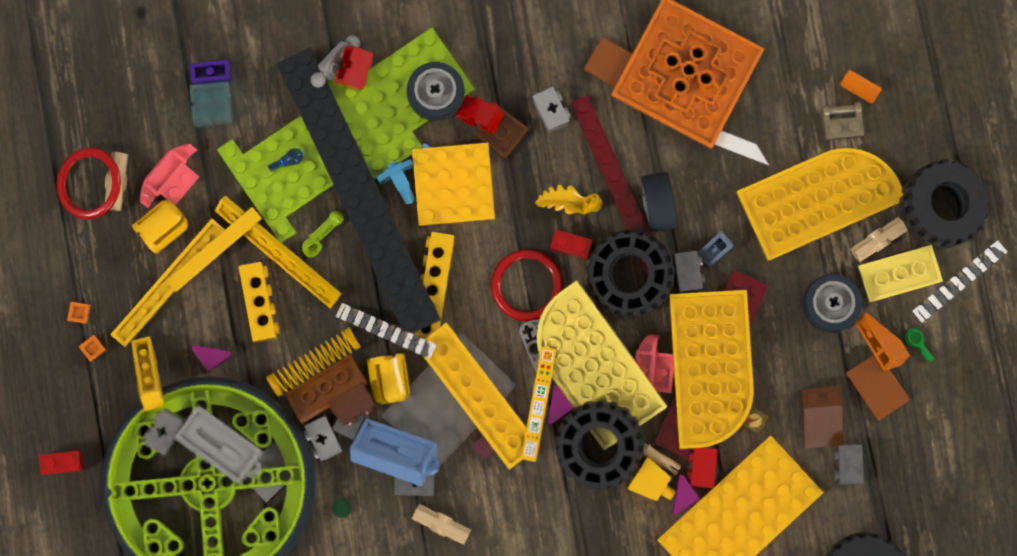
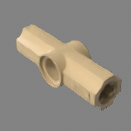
[105,152,128,211]
[850,217,907,263]
[412,504,471,544]

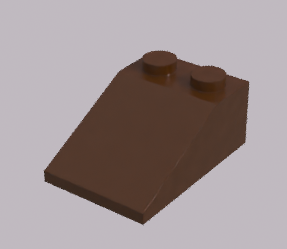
[327,382,377,427]
[799,386,843,448]

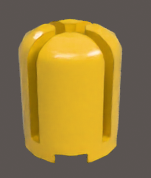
[132,200,188,254]
[367,354,410,404]

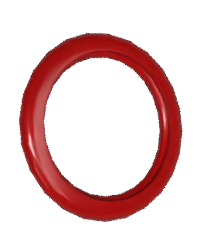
[57,147,121,220]
[491,250,563,321]

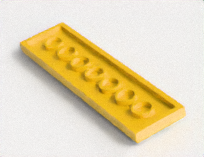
[423,322,540,470]

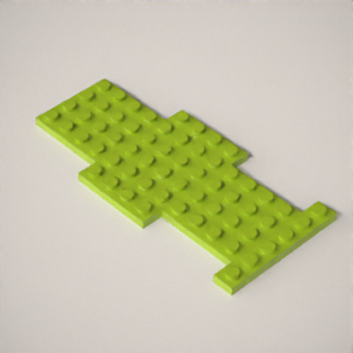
[217,28,475,243]

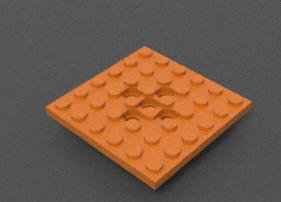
[611,0,764,149]

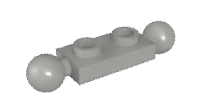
[310,35,360,88]

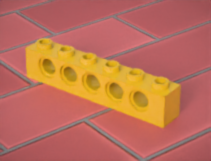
[413,232,455,339]

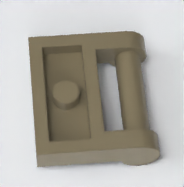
[822,102,864,140]

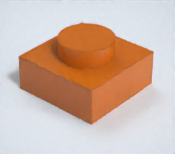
[67,302,91,324]
[79,335,107,362]

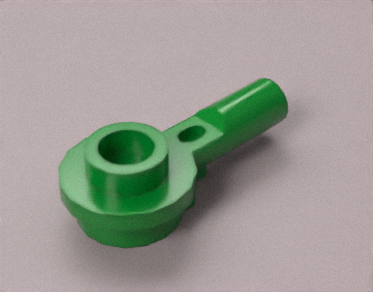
[904,328,935,363]

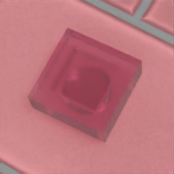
[472,436,495,460]

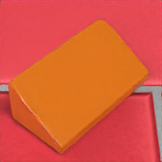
[840,70,882,104]

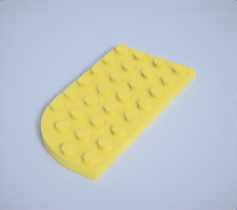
[537,280,667,450]

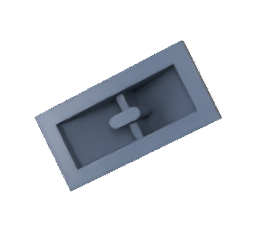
[697,231,734,267]

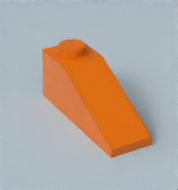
[855,313,910,371]

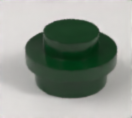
[332,498,352,518]

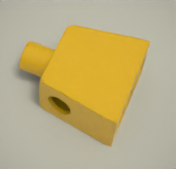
[627,457,676,501]

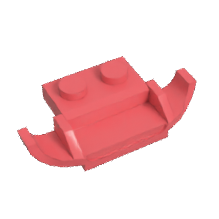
[140,144,199,208]
[635,334,675,394]

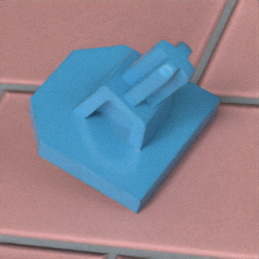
[377,159,415,204]

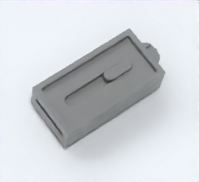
[175,406,264,484]

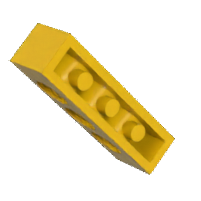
[238,262,280,343]
[131,336,164,411]

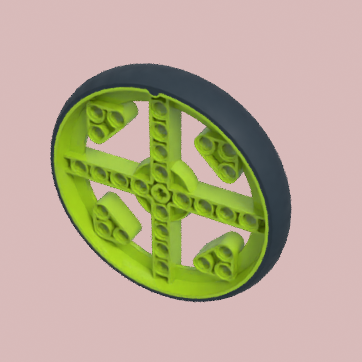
[101,377,315,556]

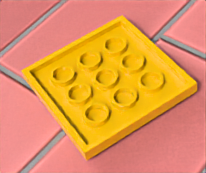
[412,143,495,226]

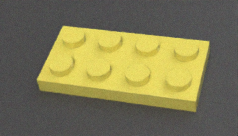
[857,245,943,303]

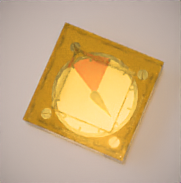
[742,407,768,434]

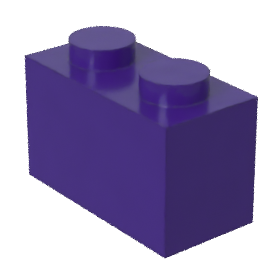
[190,60,232,87]

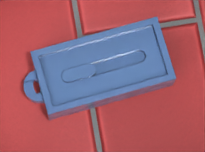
[350,418,440,486]

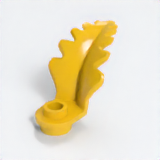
[535,185,602,215]

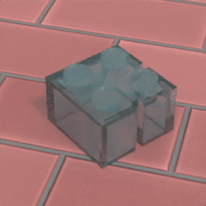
[190,82,234,127]

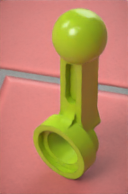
[302,210,344,258]

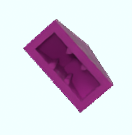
[192,345,233,372]
[548,385,574,425]
[672,475,699,515]

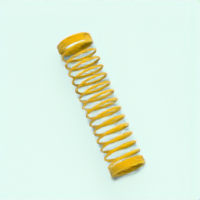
[266,327,361,397]

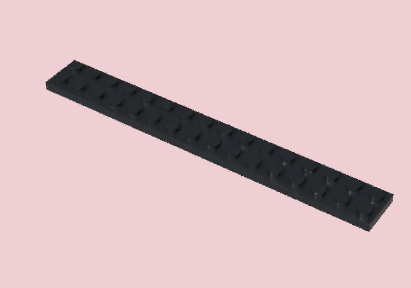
[276,47,441,334]

